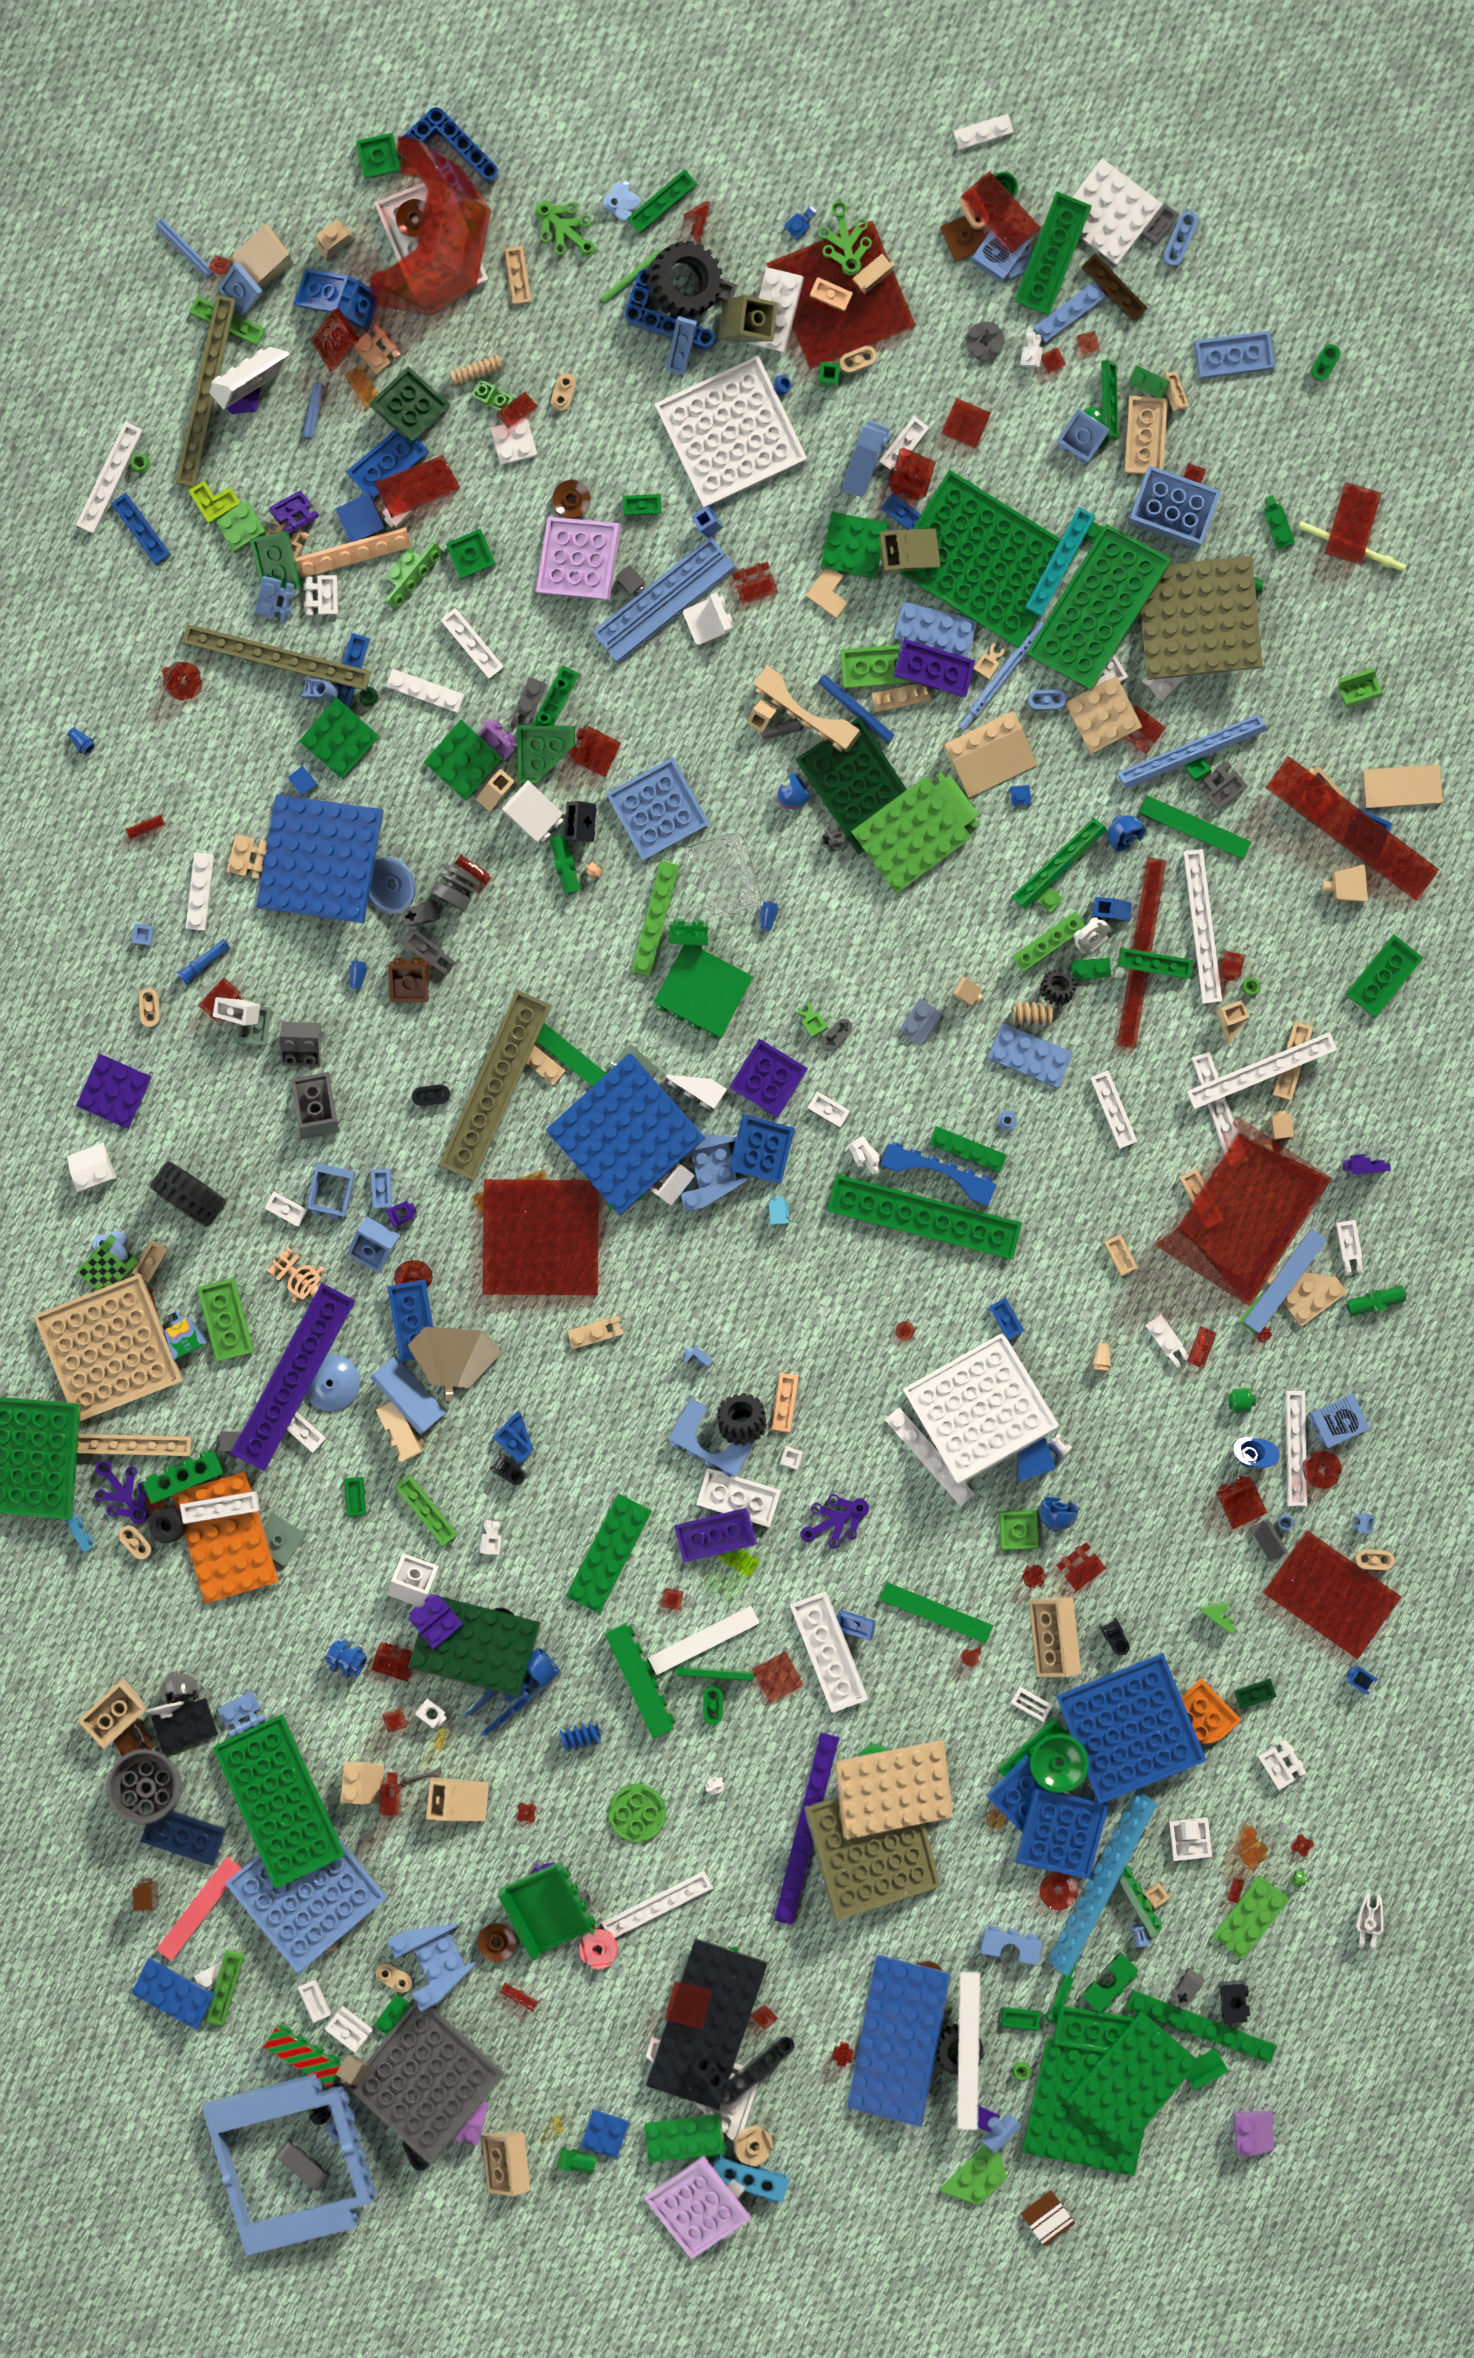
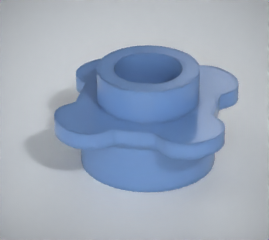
[325,2120,340,2142]

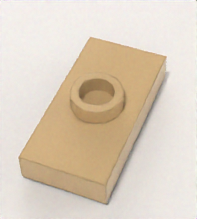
[1160,372,1189,411]
[1103,1234,1138,1277]

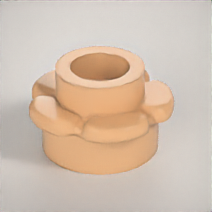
[586,862,604,879]

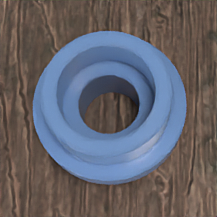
[998,1111,1017,1130]

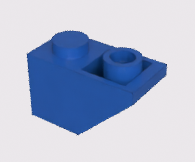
[1092,897,1132,922]

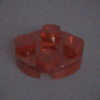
[163,661,202,701]
[1302,1450,1342,1489]

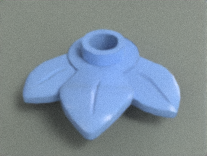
[603,182,641,221]
[93,1232,128,1261]

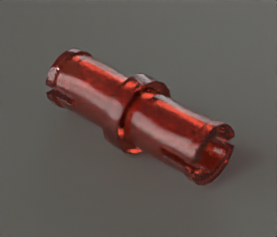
[125,814,165,840]
[454,854,493,885]
[499,1982,539,2012]

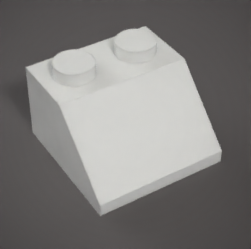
[67,1143,117,1192]
[650,1163,695,1205]
[387,1553,439,1607]

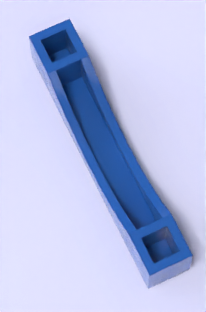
[880,1141,996,1206]

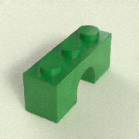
[1081,1951,1139,2013]

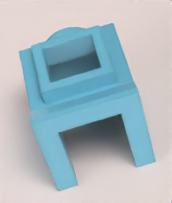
[769,1197,790,1225]

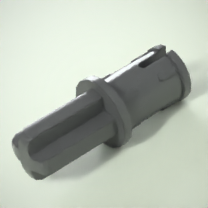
[762,719,800,739]

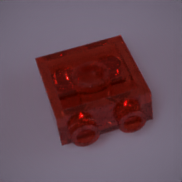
[886,447,936,501]
[568,726,621,777]
[1215,1476,1267,1529]

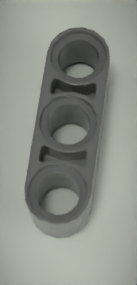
[275,2139,330,2190]

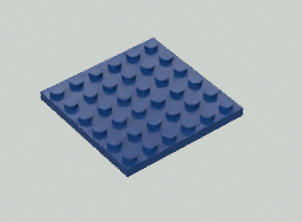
[256,794,384,924]
[546,1053,706,1215]
[1055,1653,1207,1804]

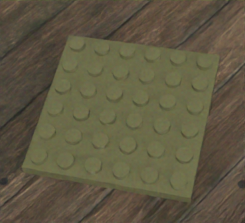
[1141,556,1263,680]
[805,1796,941,1921]

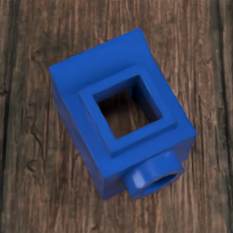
[1346,1665,1378,1695]

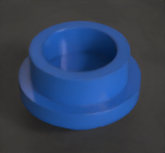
[773,375,791,395]

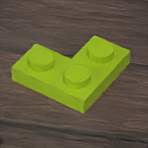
[188,481,241,524]

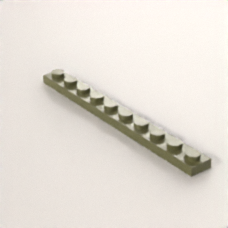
[176,295,237,487]
[182,624,371,691]

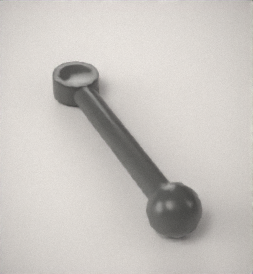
[402,1768,442,1784]

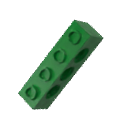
[143,1450,224,1504]

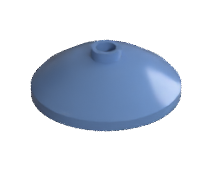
[368,857,416,914]
[305,1354,360,1412]

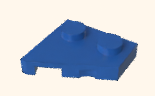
[492,1410,534,1464]

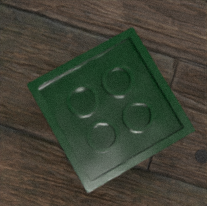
[369,366,451,444]

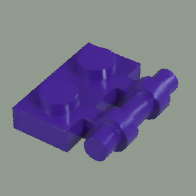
[269,490,319,534]

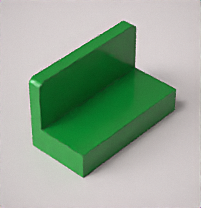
[1188,2048,1229,2090]

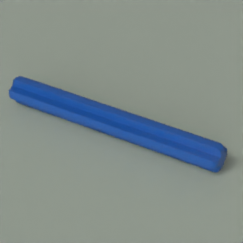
[818,674,895,743]

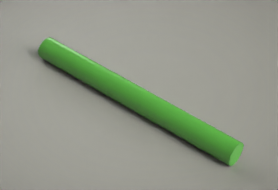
[601,250,661,304]

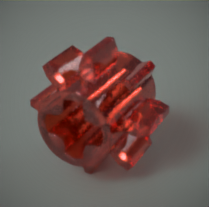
[1021,1564,1047,1589]
[832,2042,854,2067]

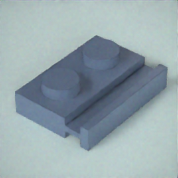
[899,998,943,1046]

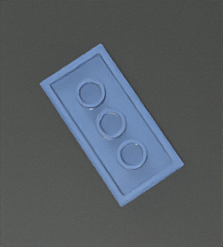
[1194,331,1275,379]
[370,1356,446,1435]

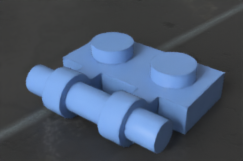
[255,576,295,622]
[218,1691,267,1738]

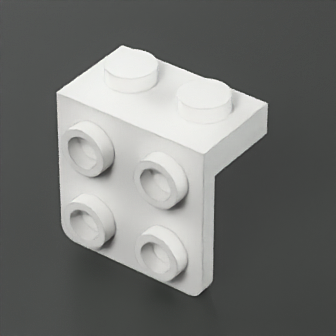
[683,592,734,645]

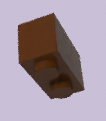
[132,1878,159,1911]

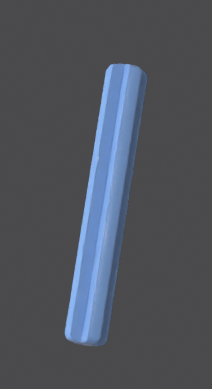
[155,219,214,279]

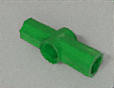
[549,835,581,895]
[1346,1285,1407,1317]

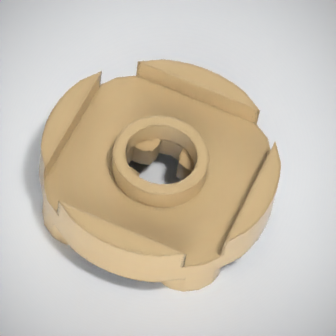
[733,2125,773,2166]

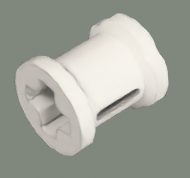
[1048,1433,1072,1459]

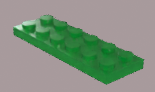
[1013,191,1092,316]
[566,1493,652,1614]

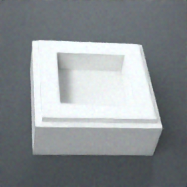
[780,1446,803,1470]

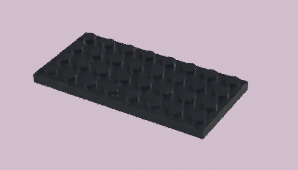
[646,1938,768,2110]

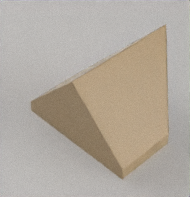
[1215,1000,1249,1045]

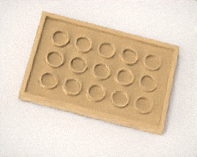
[835,1740,953,1839]

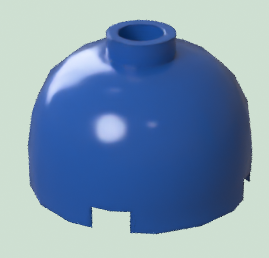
[1107,815,1147,852]
[1039,1497,1079,1532]

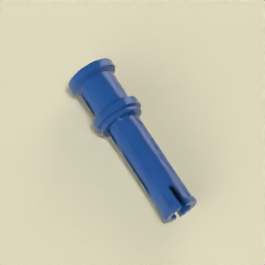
[176,939,230,985]

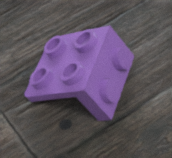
[478,719,518,763]

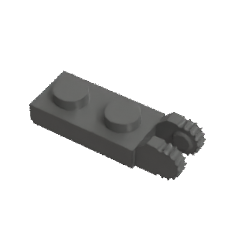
[510,677,547,728]
[402,929,456,975]

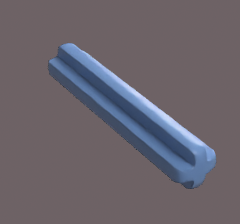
[303,382,324,439]

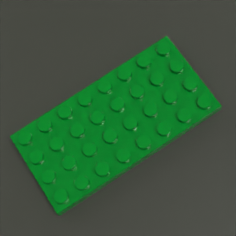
[1026,524,1172,691]
[213,1714,346,1889]

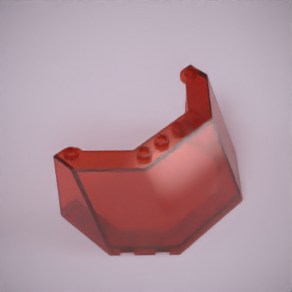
[369,136,491,316]

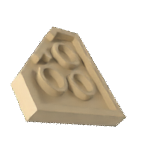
[1266,1271,1348,1327]

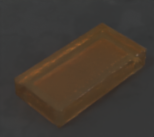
[344,365,378,408]

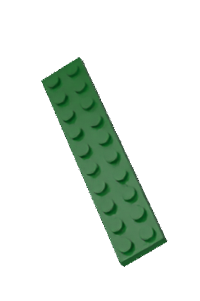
[827,1174,1022,1260]

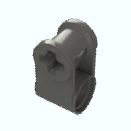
[402,900,441,927]
[1172,1968,1205,2007]

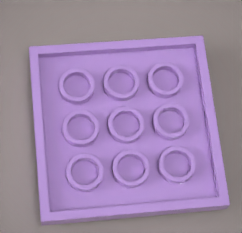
[536,517,621,600]
[644,2156,751,2260]

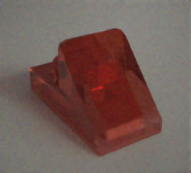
[683,201,710,243]

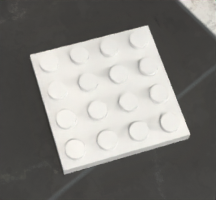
[1072,159,1163,266]

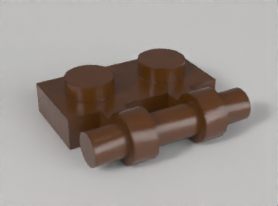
[113,1718,154,1757]

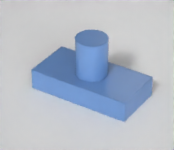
[981,2114,1022,2153]

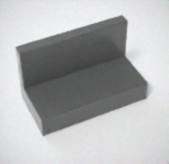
[1250,1518,1289,1561]

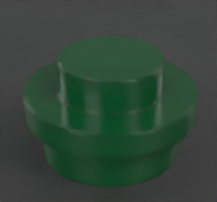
[359,687,378,706]

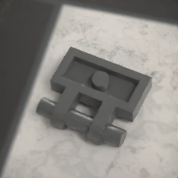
[1197,762,1248,810]

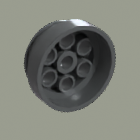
[106,1749,182,1825]

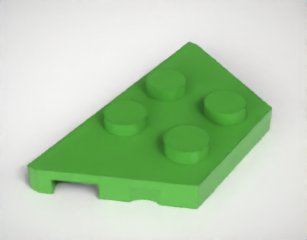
[940,2145,1007,2205]

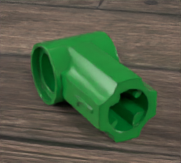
[556,2147,597,2174]

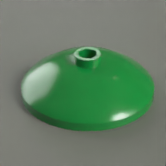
[1030,1734,1089,1792]

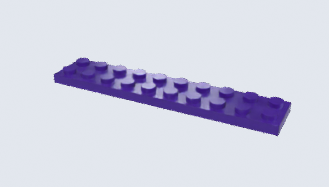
[230,1282,356,1471]

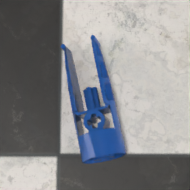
[465,1647,561,1736]

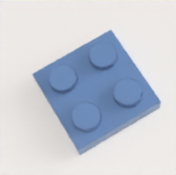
[218,262,263,317]

